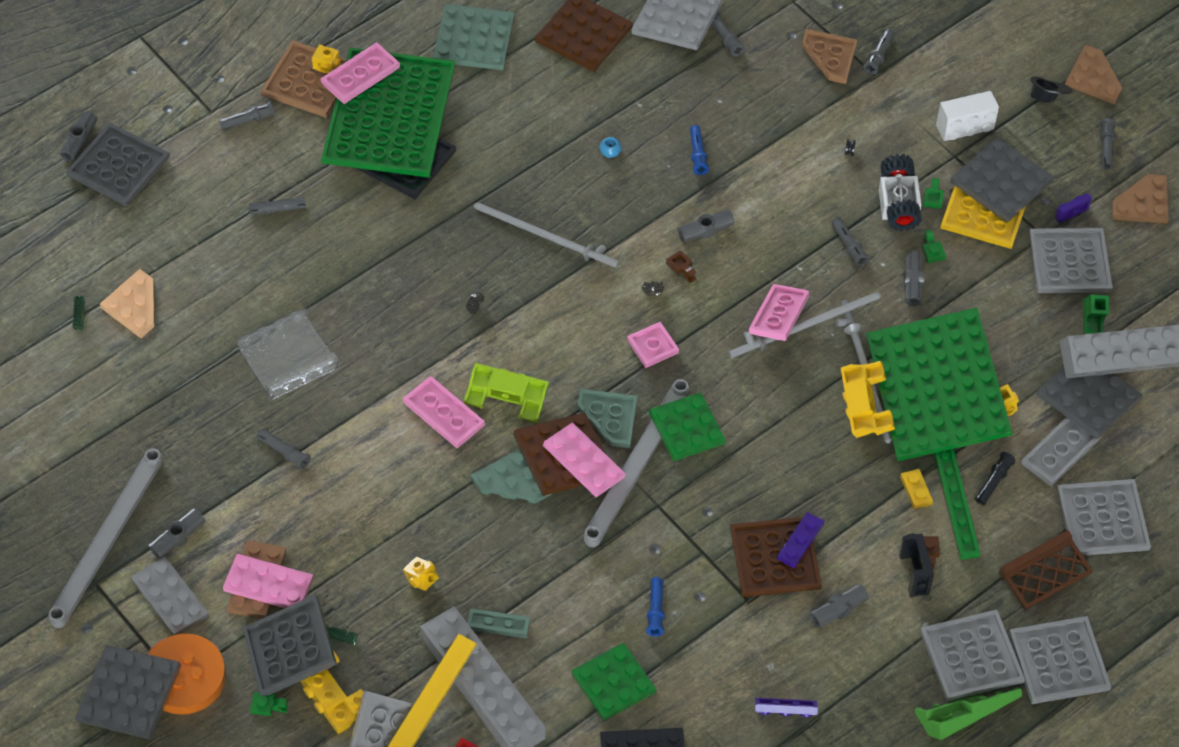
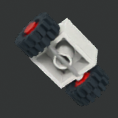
[878,154,922,231]

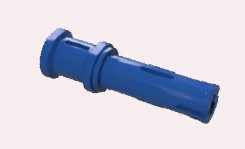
[690,125,709,175]
[646,577,665,637]

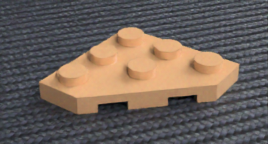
[100,269,155,338]

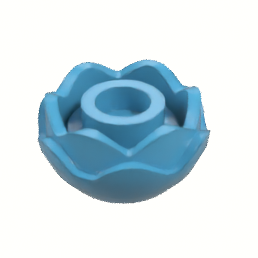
[599,137,622,158]

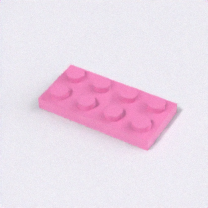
[321,42,400,104]
[749,284,809,341]
[403,376,485,448]
[543,422,626,497]
[223,554,313,608]

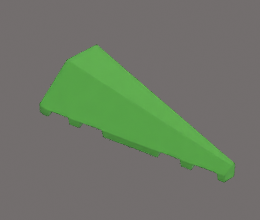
[915,687,1022,740]

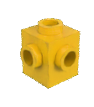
[312,44,341,73]
[1000,384,1019,416]
[403,557,439,591]

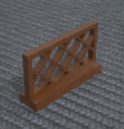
[999,530,1093,611]

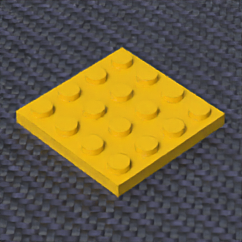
[940,186,1026,249]

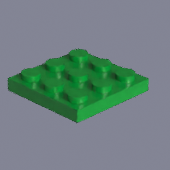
[648,392,726,462]
[571,642,656,721]

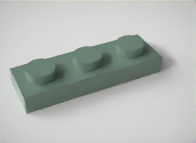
[467,609,530,639]

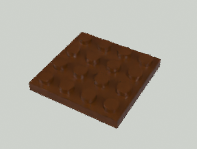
[535,0,633,72]
[513,412,606,496]
[730,517,822,597]

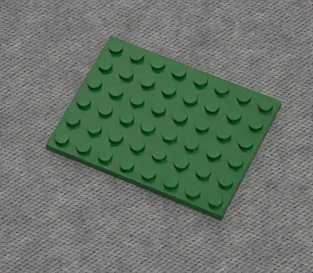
[321,47,455,178]
[866,307,1012,461]

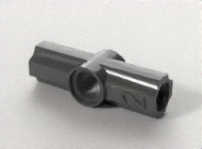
[59,110,97,162]
[677,209,735,243]
[904,251,924,306]
[149,508,205,559]
[810,584,869,629]

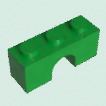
[1083,294,1109,335]

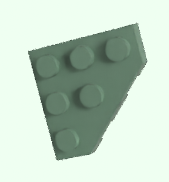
[578,389,638,448]
[471,449,552,504]

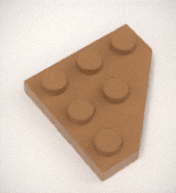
[802,29,858,84]
[1065,45,1122,105]
[1111,174,1168,224]

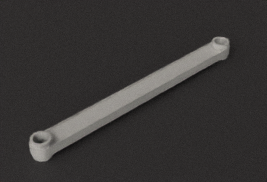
[584,379,689,547]
[48,448,163,628]

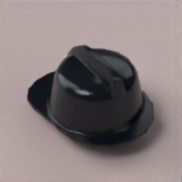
[1030,76,1072,103]

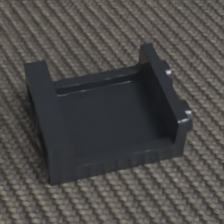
[899,533,934,597]

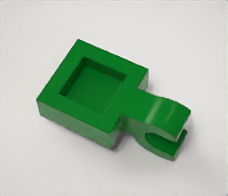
[923,178,944,209]
[922,229,946,264]
[250,692,288,716]

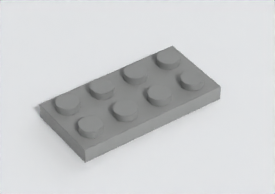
[1021,417,1101,487]
[131,556,209,635]

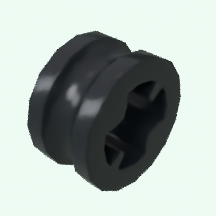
[845,139,856,156]

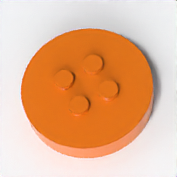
[148,634,226,715]

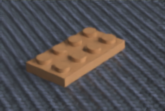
[227,540,286,619]

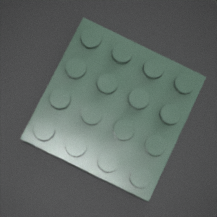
[433,4,514,70]

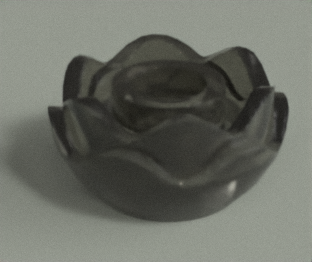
[641,281,665,296]
[466,292,485,314]

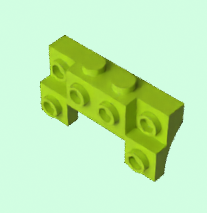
[464,363,549,423]

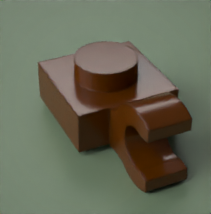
[666,250,696,283]
[923,536,940,569]

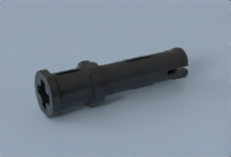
[974,452,1016,505]

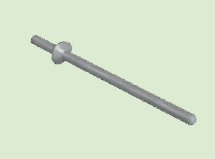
[474,202,619,268]
[728,292,881,358]
[835,300,892,443]

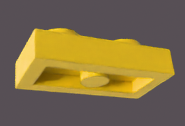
[900,469,933,509]

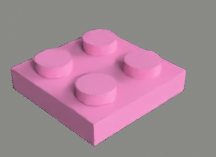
[627,322,679,368]

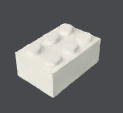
[936,91,999,141]

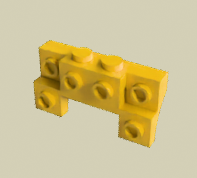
[841,361,895,438]
[300,650,363,734]

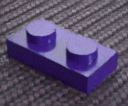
[1055,193,1092,224]

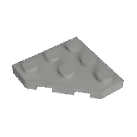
[349,691,414,747]

